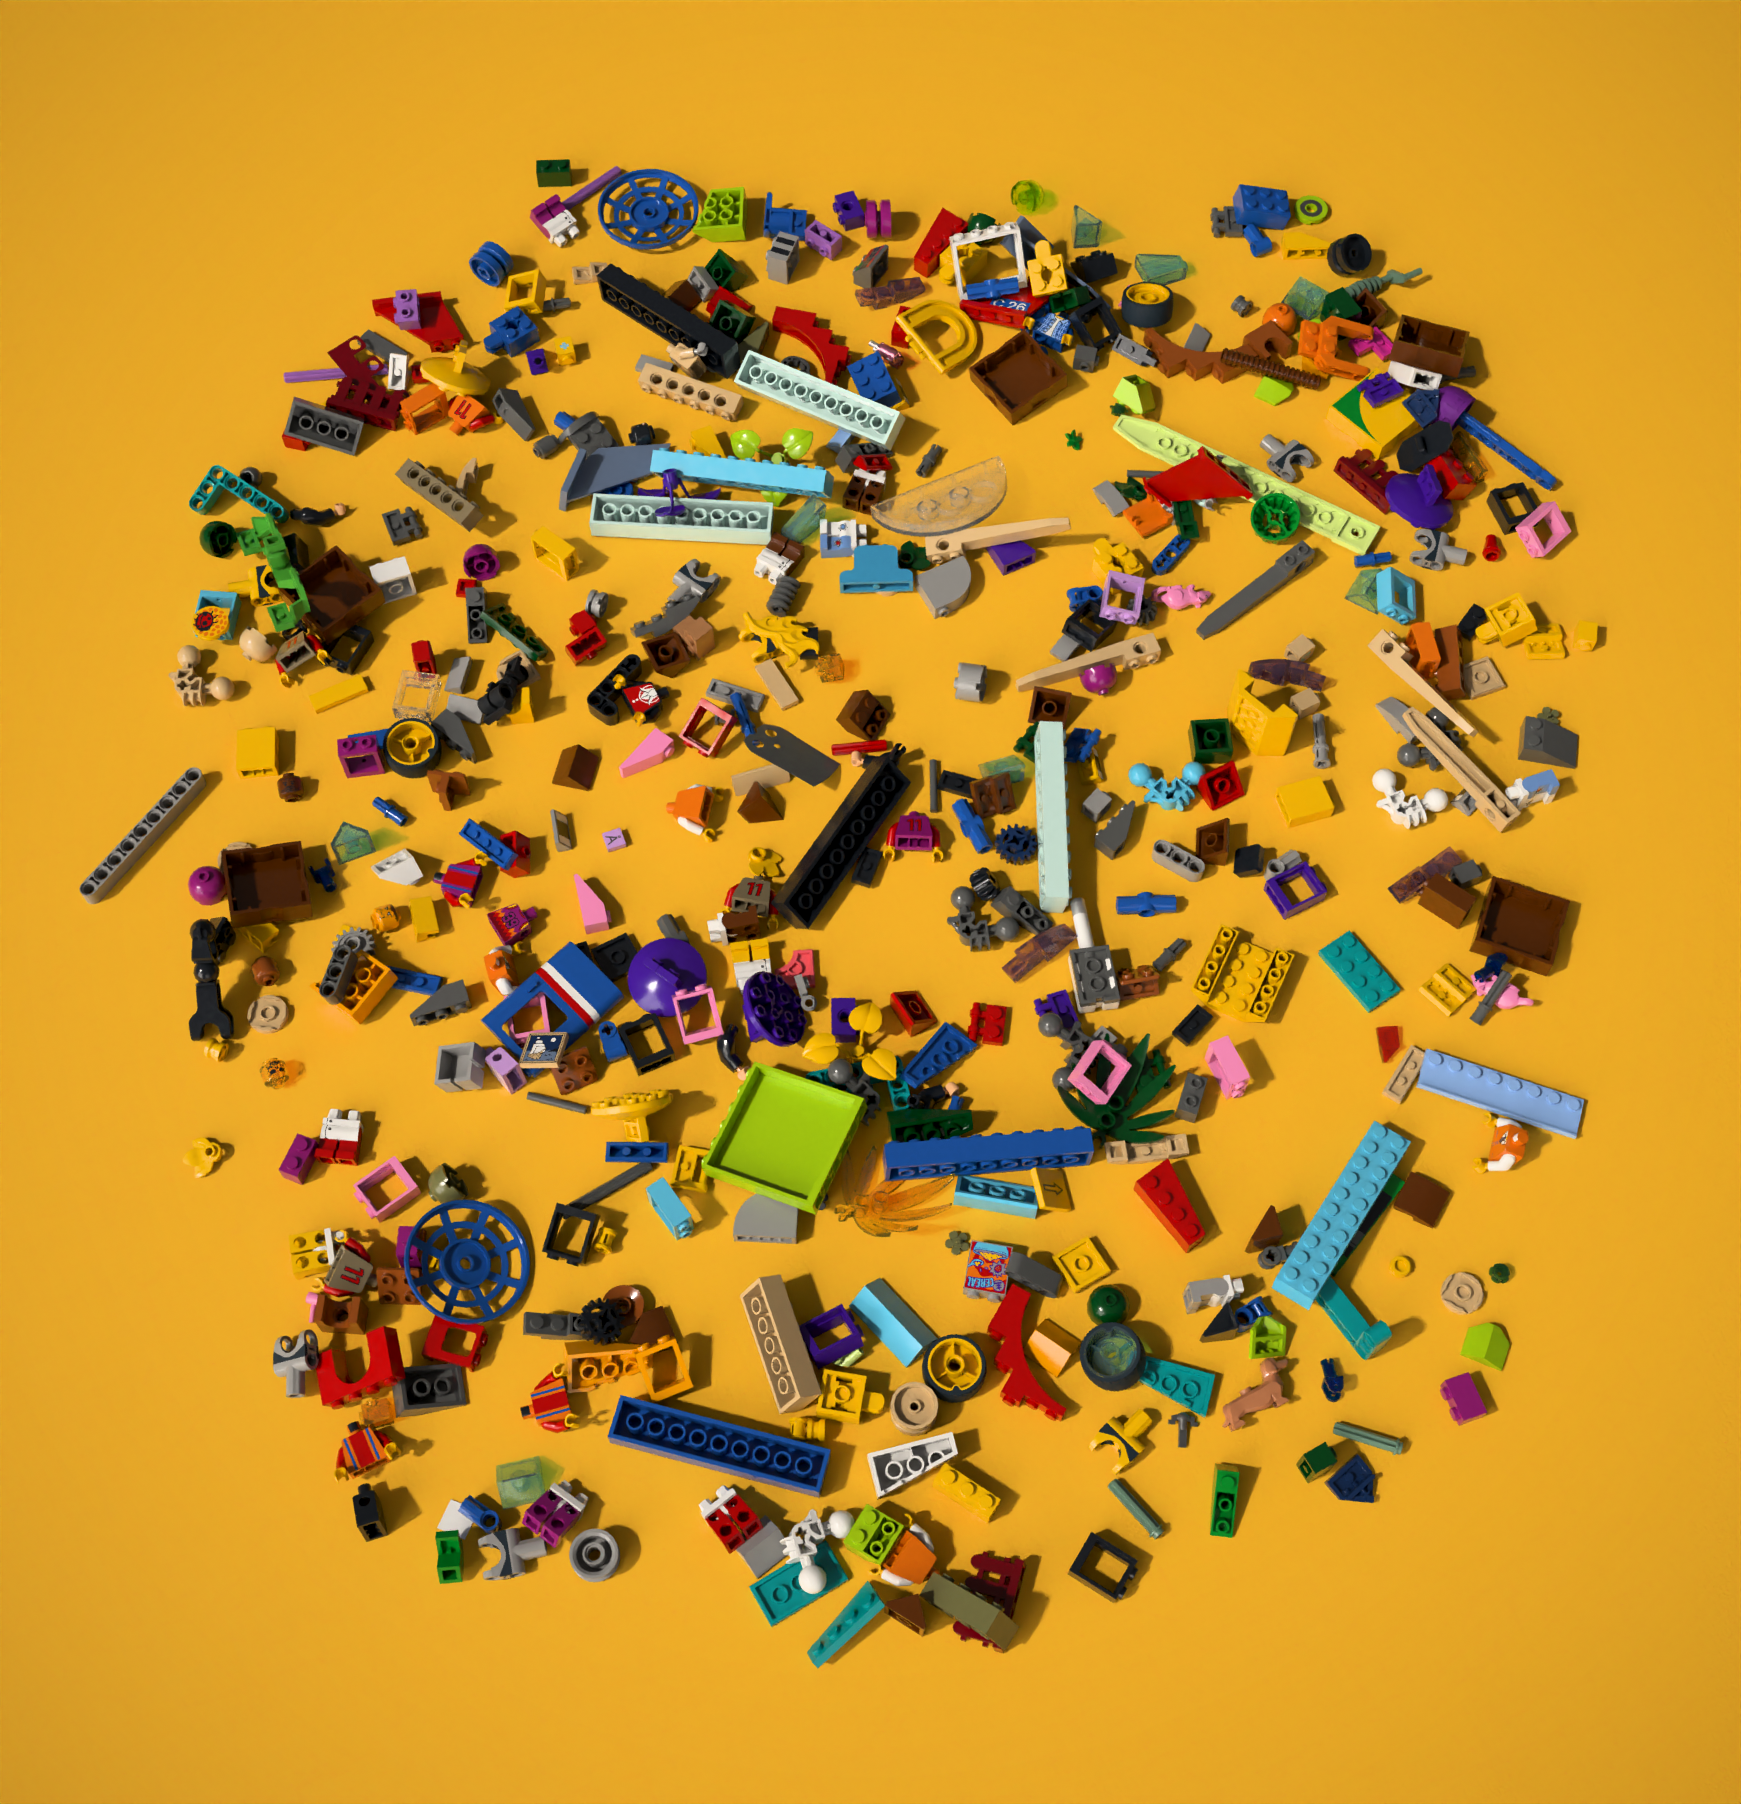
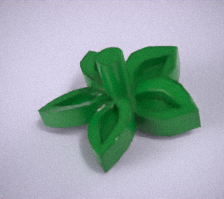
[1065,429,1082,450]

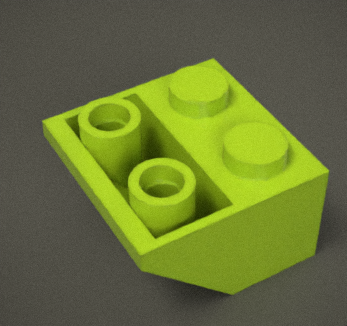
[1113,374,1156,415]
[843,1504,905,1565]

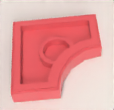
[775,949,815,989]

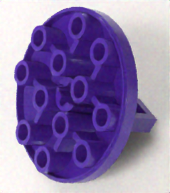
[1385,464,1453,530]
[628,938,707,1017]
[742,971,807,1047]

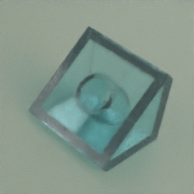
[1071,205,1102,248]
[1344,568,1383,614]
[978,755,1025,784]
[331,821,376,865]
[496,1456,546,1509]

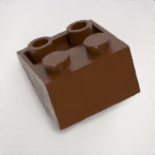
[836,690,891,741]

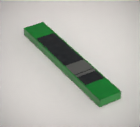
[1331,1174,1405,1277]

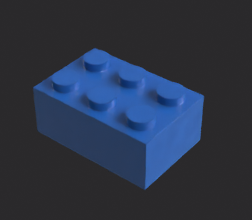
[1232,184,1291,230]
[847,351,902,408]

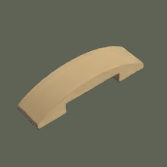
[456,458,479,496]
[1104,1134,1189,1164]

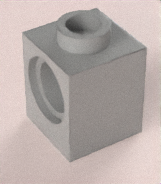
[1081,788,1112,823]

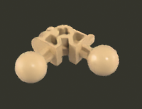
[169,645,235,706]

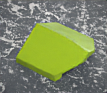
[1254,374,1294,406]
[1249,1316,1287,1359]
[1460,1323,1510,1371]

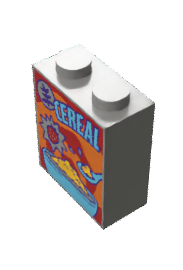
[963,1240,1013,1303]

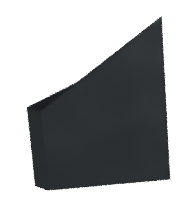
[1199,1302,1238,1343]

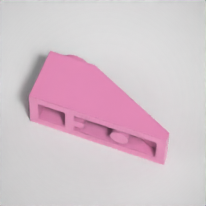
[619,728,674,778]
[574,874,612,934]

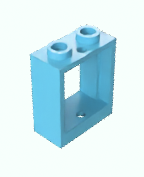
[1376,566,1416,625]
[193,590,241,640]
[646,1177,694,1240]

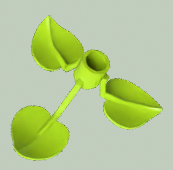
[730,428,813,507]

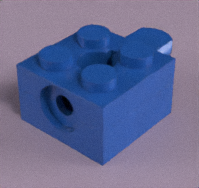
[484,306,540,358]

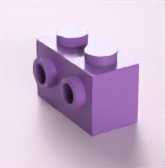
[805,220,842,260]
[393,289,421,330]

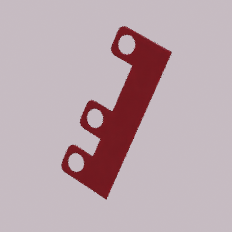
[327,335,410,411]

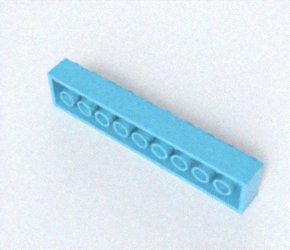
[650,448,834,499]
[1272,1121,1411,1310]

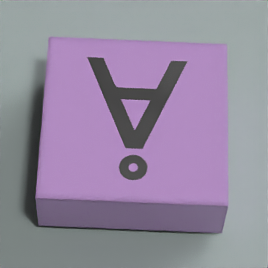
[602,828,627,852]

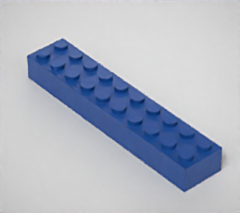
[882,1126,1094,1182]
[608,1395,831,1498]

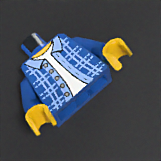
[1023,311,1074,353]

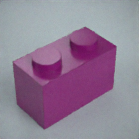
[279,1133,318,1185]
[1440,1372,1487,1426]

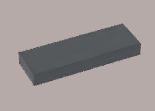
[357,329,408,363]

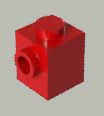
[569,610,597,638]

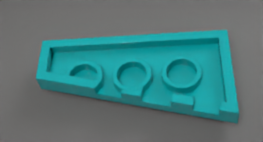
[1126,1351,1215,1418]
[807,1581,885,1668]

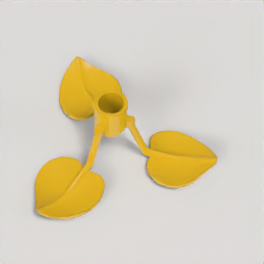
[802,1003,896,1081]

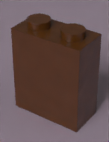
[1418,872,1477,929]

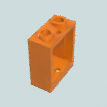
[400,383,449,435]
[1404,622,1441,680]

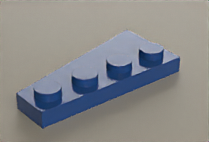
[899,1021,978,1089]

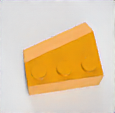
[309,949,398,1025]

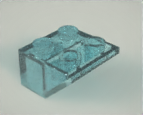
[1281,276,1329,321]

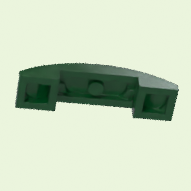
[1172,500,1199,540]

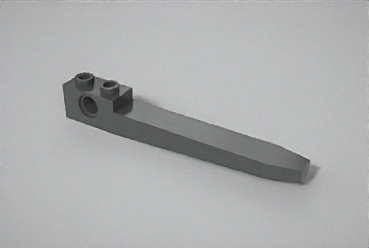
[1196,540,1315,640]

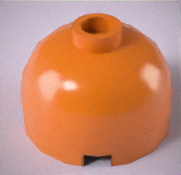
[1262,303,1297,337]

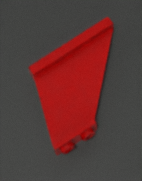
[1142,446,1253,508]

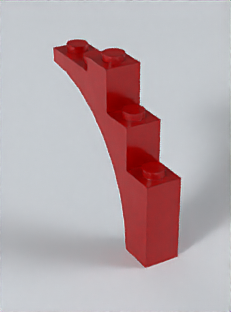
[772,306,852,386]
[987,1283,1066,1421]

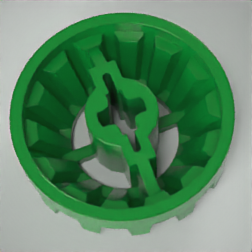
[1251,493,1300,544]

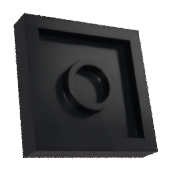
[591,933,638,982]

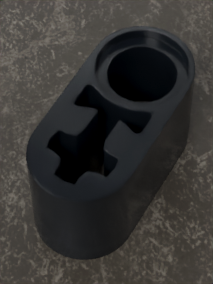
[800,627,818,660]

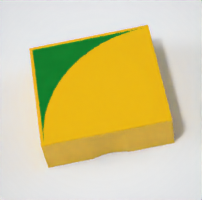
[1326,367,1420,460]

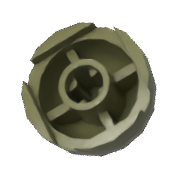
[428,1163,469,1204]

